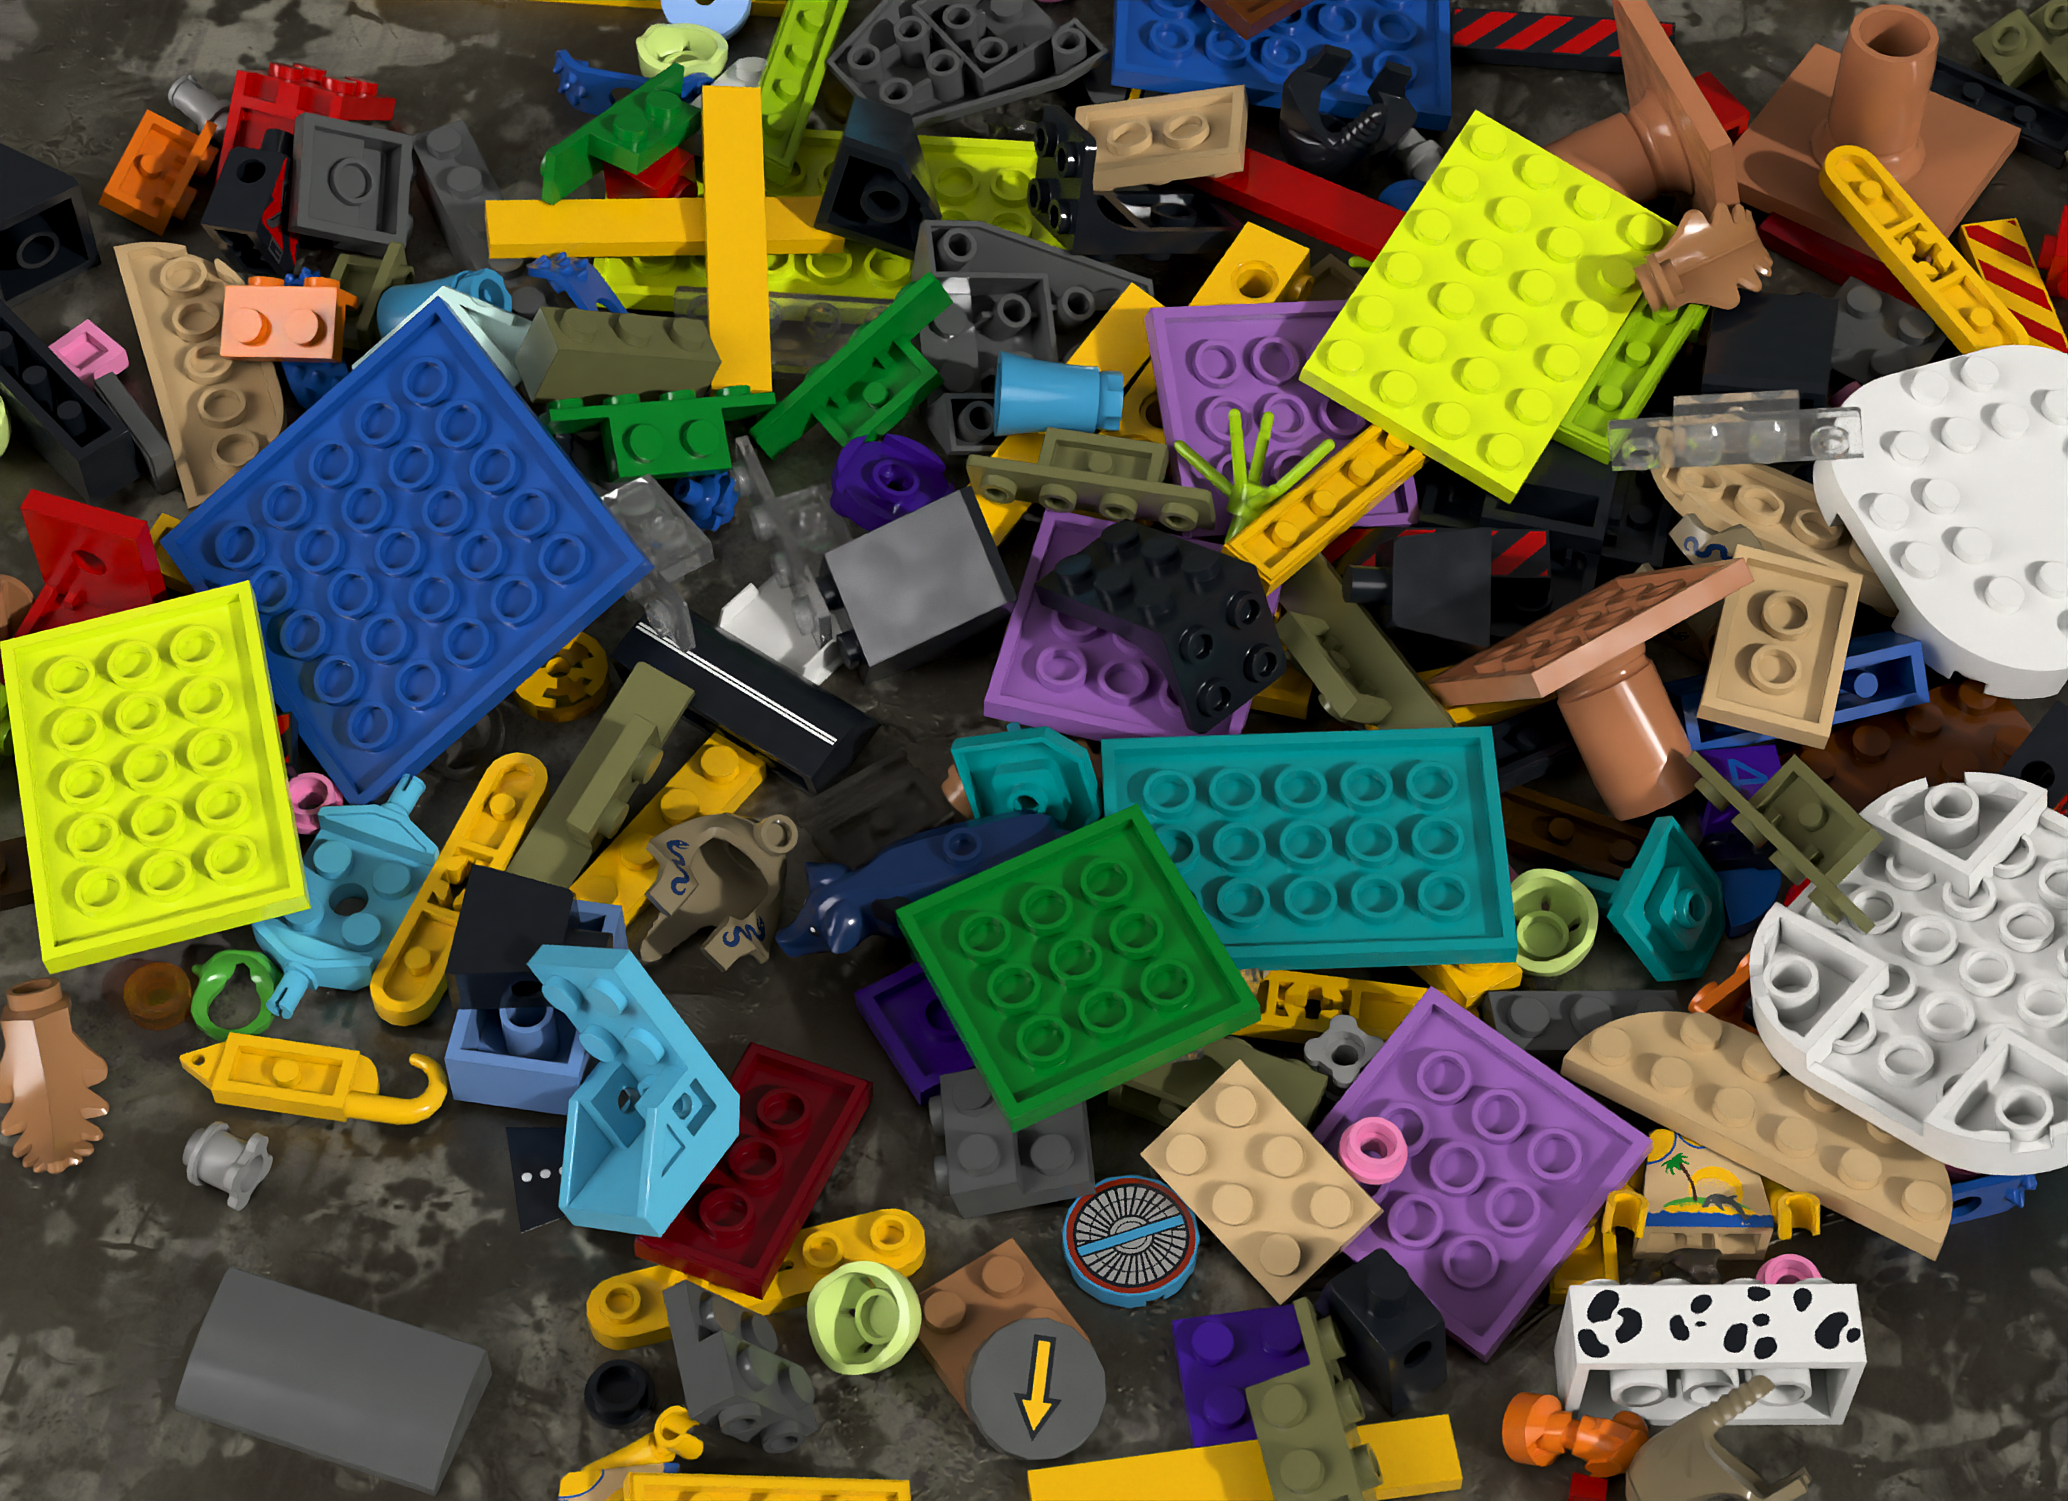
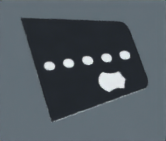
[506,1127,566,1233]

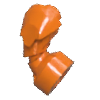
[1502,1392,1649,1478]

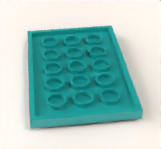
[1101,726,1518,972]

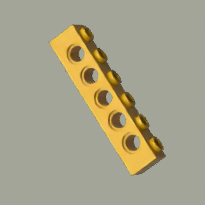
[1069,221,1314,527]

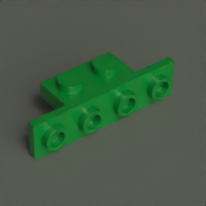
[540,62,701,205]
[749,272,953,462]
[538,385,776,483]

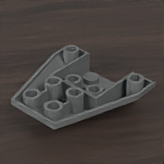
[826,0,1110,130]
[910,220,1155,455]

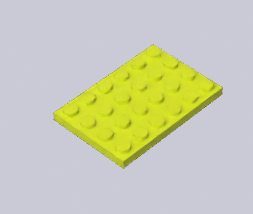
[1298,110,1678,504]
[0,580,311,974]

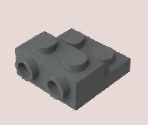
[287,112,417,258]
[929,1068,1096,1219]
[662,1279,818,1454]

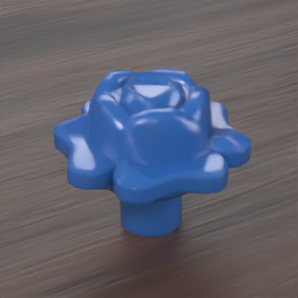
[674,471,738,536]

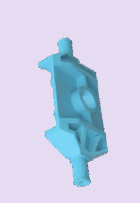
[251,773,440,1019]

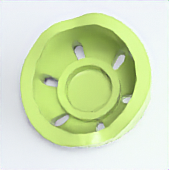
[636,23,728,80]
[1511,868,1599,979]
[807,1261,922,1375]

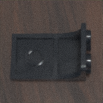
[1027,105,1244,262]
[1034,518,1287,734]

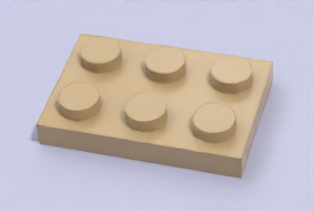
[1075,84,1249,191]
[1697,544,1863,750]
[1140,1059,1384,1306]

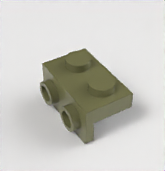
[330,241,415,364]

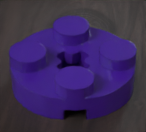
[830,434,955,531]

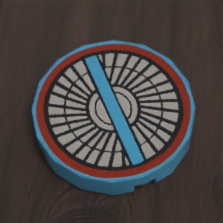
[1062,1174,1200,1308]

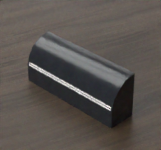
[609,600,881,804]

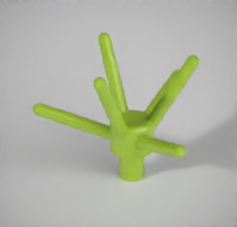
[1174,408,1335,543]

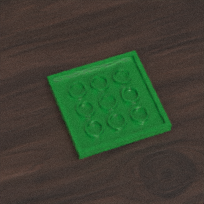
[895,803,1261,1133]

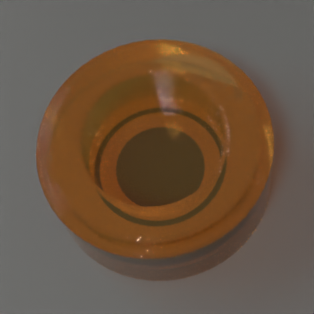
[123,962,193,1031]

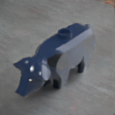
[776,810,1072,961]

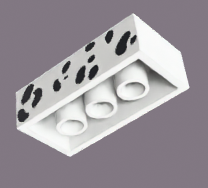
[1554,1278,1867,1426]

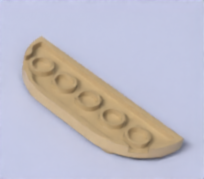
[114,242,287,514]
[1649,422,1899,618]
[1560,1011,1953,1261]

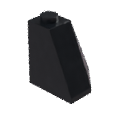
[813,95,942,261]

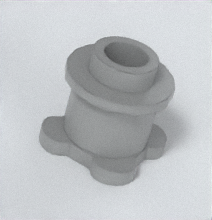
[1304,1014,1385,1104]
[183,1121,273,1211]

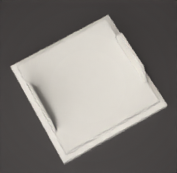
[718,574,844,685]

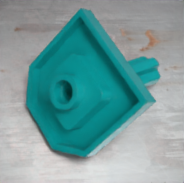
[950,722,1103,832]
[1563,816,1726,982]

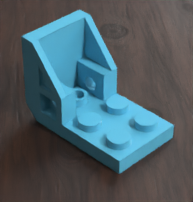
[527,944,740,1237]

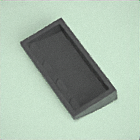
[175,1266,492,1497]

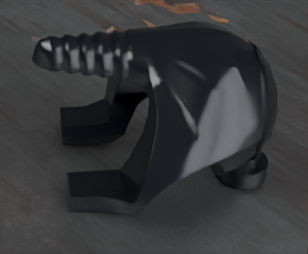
[1279,44,1418,189]

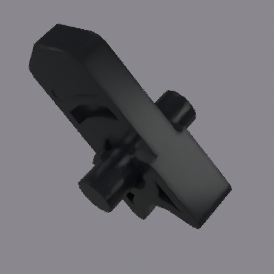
[1697,830,1777,872]

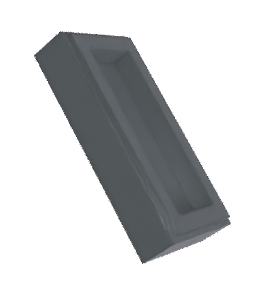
[93,371,181,496]

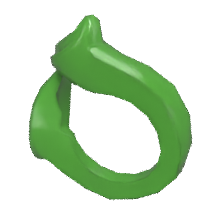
[190,949,284,1042]

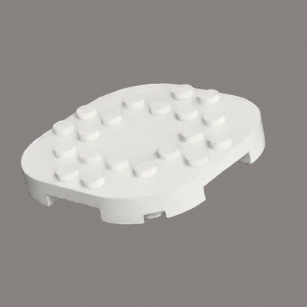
[1813,345,2068,699]
[1749,772,2068,1176]

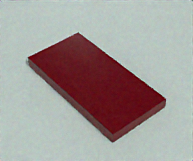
[634,1042,873,1300]

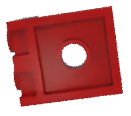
[214,62,396,188]
[0,489,169,685]

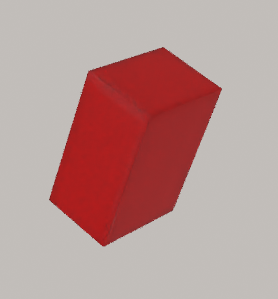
[1568,1472,1608,1501]

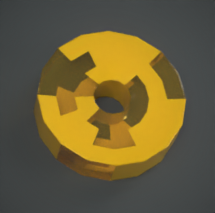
[512,632,610,723]

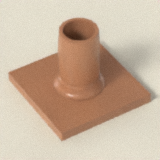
[1541,0,1740,288]
[1732,4,2021,263]
[1424,557,1754,821]

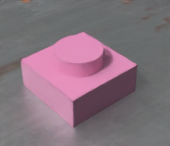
[48,319,130,392]

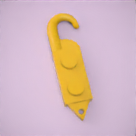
[179,1032,447,1125]

